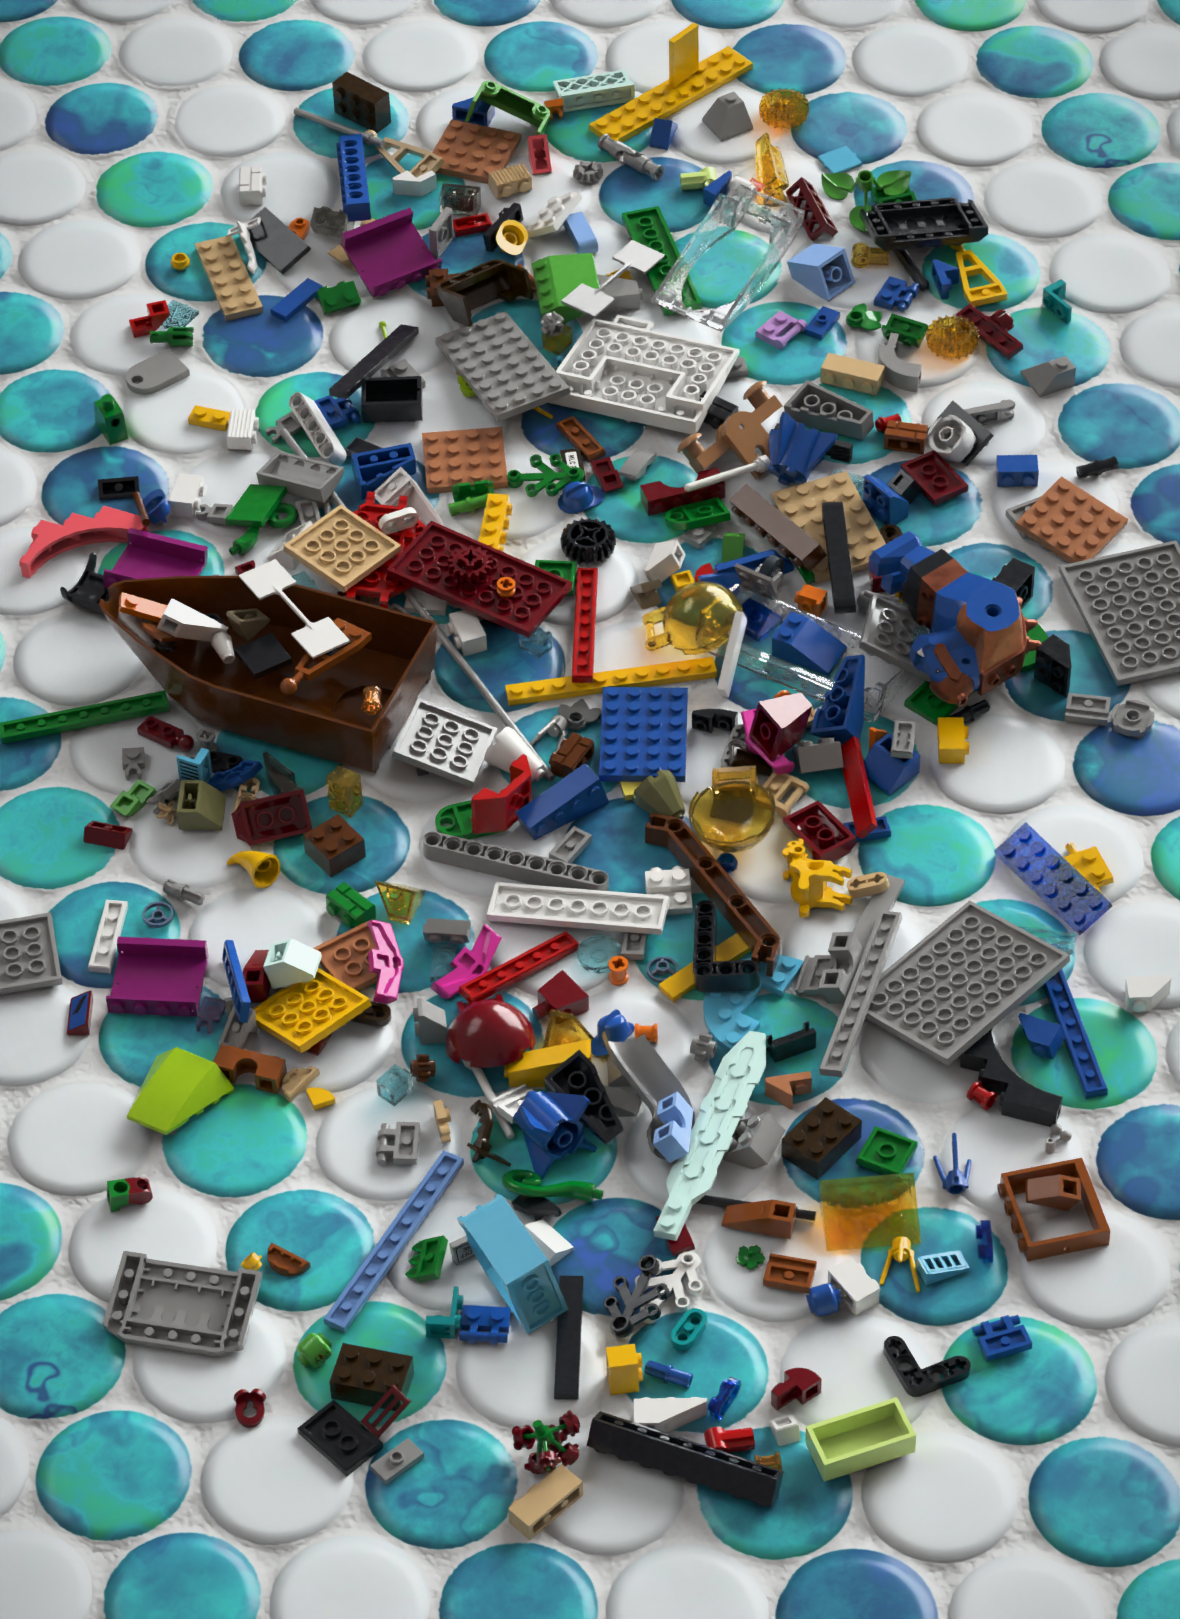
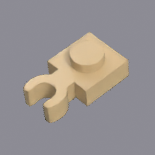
[433,1100,451,1143]

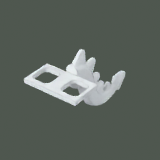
[227,217,261,274]

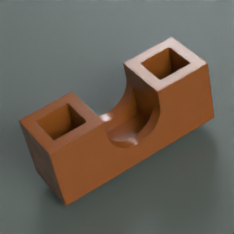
[213,1044,287,1094]

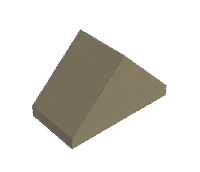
[226,608,270,642]

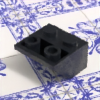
[1034,634,1072,698]

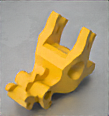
[782,839,852,918]

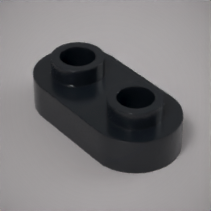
[210,751,243,773]

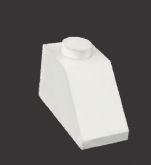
[1124,975,1172,1012]

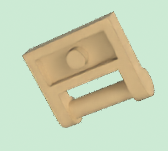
[754,771,810,818]

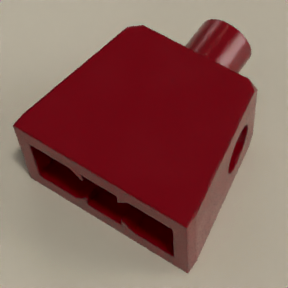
[532,970,589,1023]

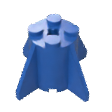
[768,412,838,485]
[513,1091,597,1179]

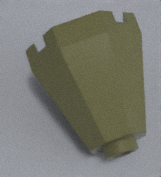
[632,770,685,819]

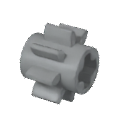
[540,311,565,337]
[690,1033,717,1062]

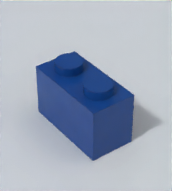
[996,455,1039,487]

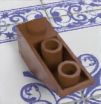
[721,1199,796,1239]

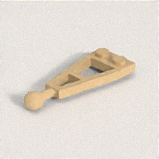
[364,130,444,178]

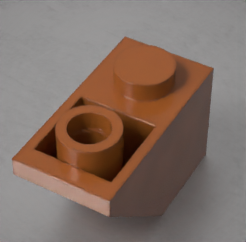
[1025,1174,1081,1211]

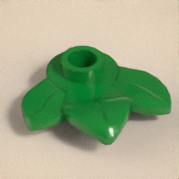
[846,303,883,331]

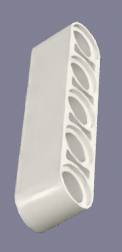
[289,392,347,466]

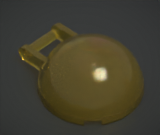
[642,581,743,655]
[688,767,776,853]

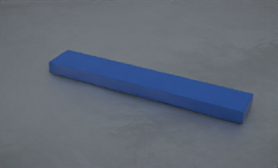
[222,940,251,1023]

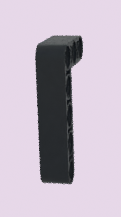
[693,900,760,992]

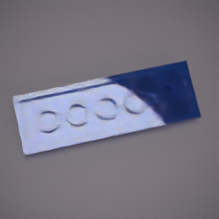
[994,822,1112,936]

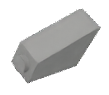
[597,274,643,313]

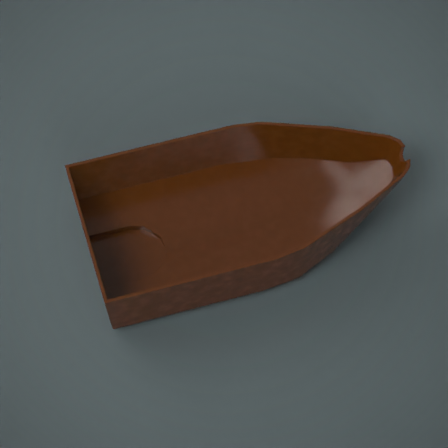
[99,576,437,773]

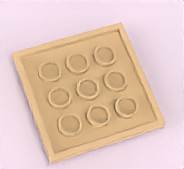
[283,505,401,592]

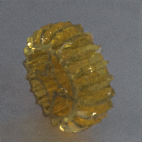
[759,88,809,130]
[926,315,979,360]

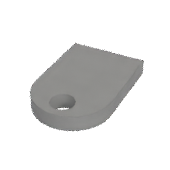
[126,349,190,395]

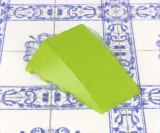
[127,1047,235,1135]

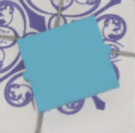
[818,146,862,174]

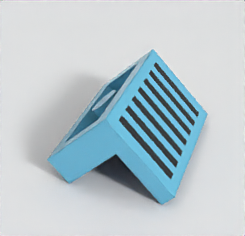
[176,748,213,783]

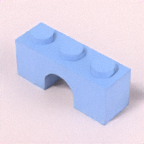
[653,1092,693,1163]

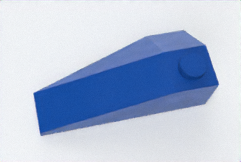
[810,654,865,743]

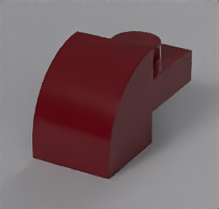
[771,1368,822,1411]

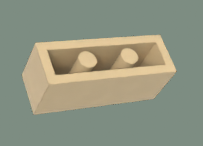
[820,353,885,396]
[508,1464,583,1540]

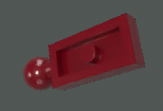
[137,716,194,752]

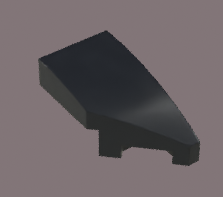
[511,1195,562,1221]

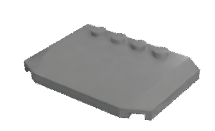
[103,1251,263,1357]

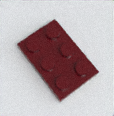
[901,450,968,506]

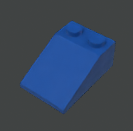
[772,611,847,676]

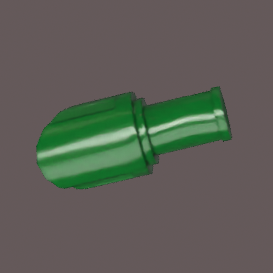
[150,327,194,347]

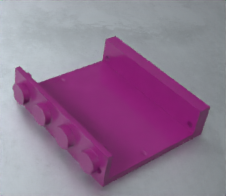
[340,207,442,298]
[103,528,208,588]
[106,937,208,1017]

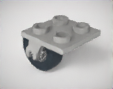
[734,555,784,599]

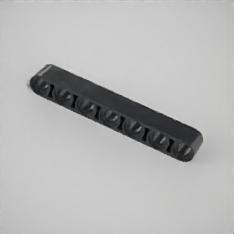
[822,501,856,614]

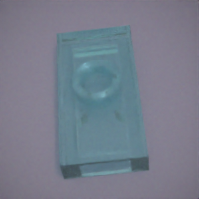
[430,943,457,982]

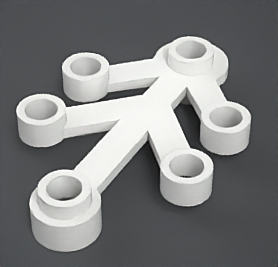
[635,1251,703,1324]

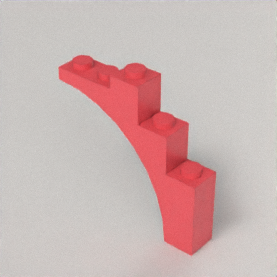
[19,505,149,578]

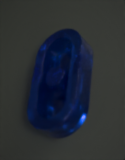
[975,1220,993,1263]
[707,1377,741,1421]

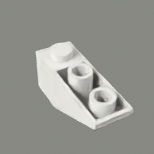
[157,599,228,642]
[634,1397,707,1433]

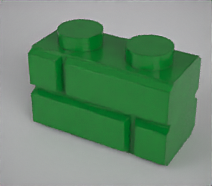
[326,882,376,928]

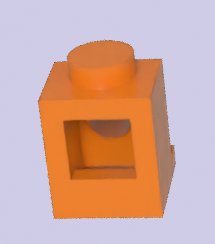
[794,584,828,619]

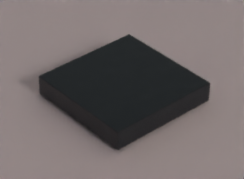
[234,632,292,679]

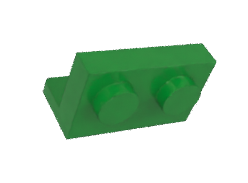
[315,281,361,315]
[881,313,928,348]

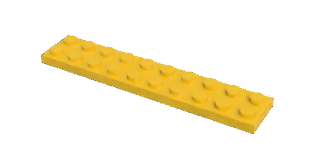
[589,46,753,143]

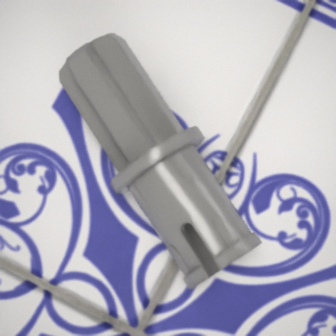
[163,879,205,905]

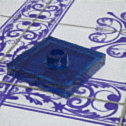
[725,598,784,642]

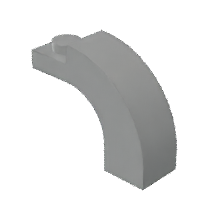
[878,333,922,392]

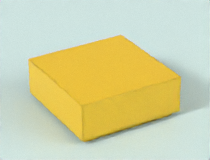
[670,570,696,593]

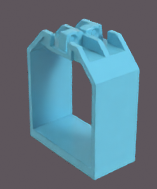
[457,1194,569,1334]

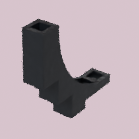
[958,1028,1063,1127]

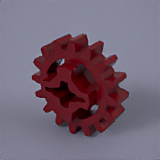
[448,545,493,584]

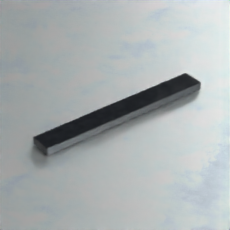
[329,324,419,399]

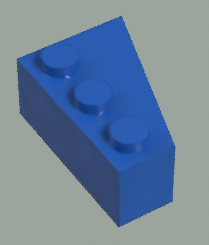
[352,443,416,500]

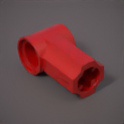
[704,1427,755,1453]

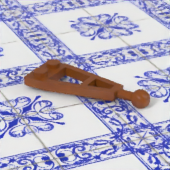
[280,618,372,695]

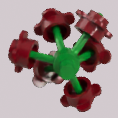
[512,1410,580,1474]

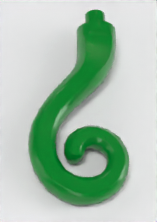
[229,502,298,556]
[502,1169,603,1202]

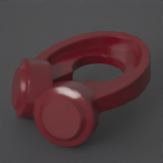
[234,1389,266,1428]

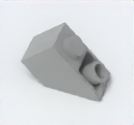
[413,998,447,1045]

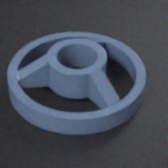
[142,902,174,928]
[647,956,678,983]

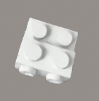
[645,866,693,915]

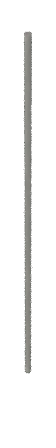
[280,429,555,782]

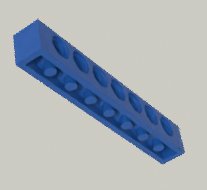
[336,134,371,222]

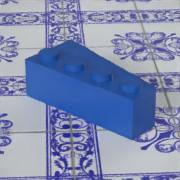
[515,763,609,840]

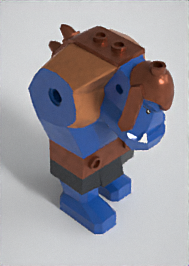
[868,531,1042,707]

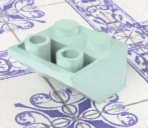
[263,939,322,989]

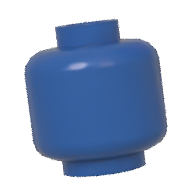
[806,1283,843,1317]

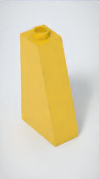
[504,1040,591,1087]

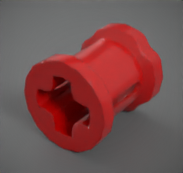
[966,1081,997,1111]

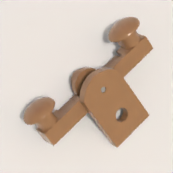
[677,381,783,480]

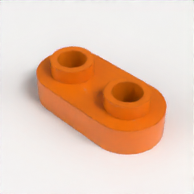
[288,218,310,241]

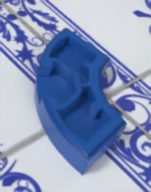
[208,760,263,791]

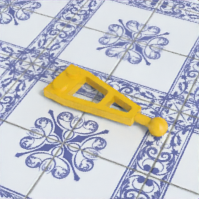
[949,243,1008,307]

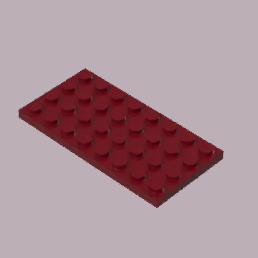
[387,521,572,638]

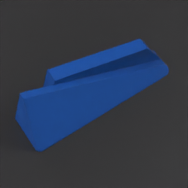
[698,549,794,606]

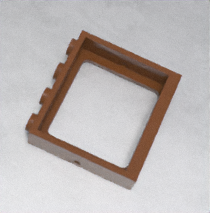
[997,1157,1111,1261]

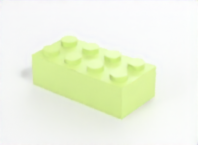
[805,1397,916,1482]

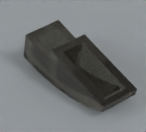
[263,752,301,795]

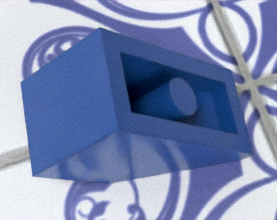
[452,97,495,127]
[1018,1013,1065,1059]

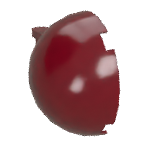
[446,994,536,1068]

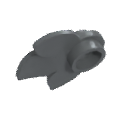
[558,699,601,730]

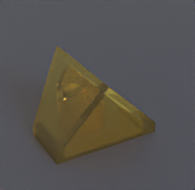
[375,881,425,924]
[543,1010,594,1048]

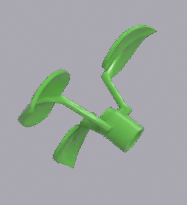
[821,170,911,232]

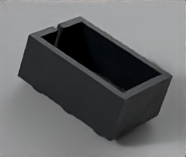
[361,376,423,423]

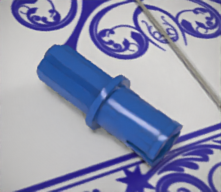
[644,1360,693,1389]

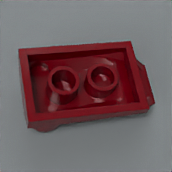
[231,789,313,846]
[782,800,856,862]

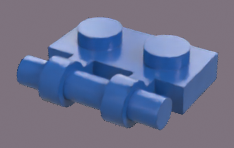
[874,276,920,312]
[314,395,361,430]
[459,1305,511,1345]
[972,1315,1032,1362]

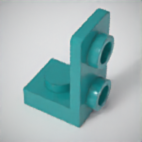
[1042,279,1072,323]
[425,1286,464,1339]

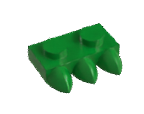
[405,1235,448,1283]

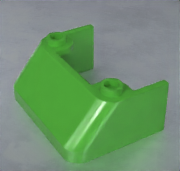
[465,81,550,136]

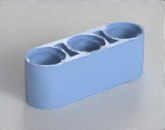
[563,212,599,254]

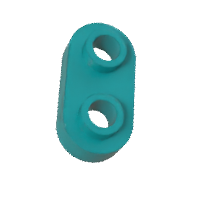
[671,1308,707,1350]

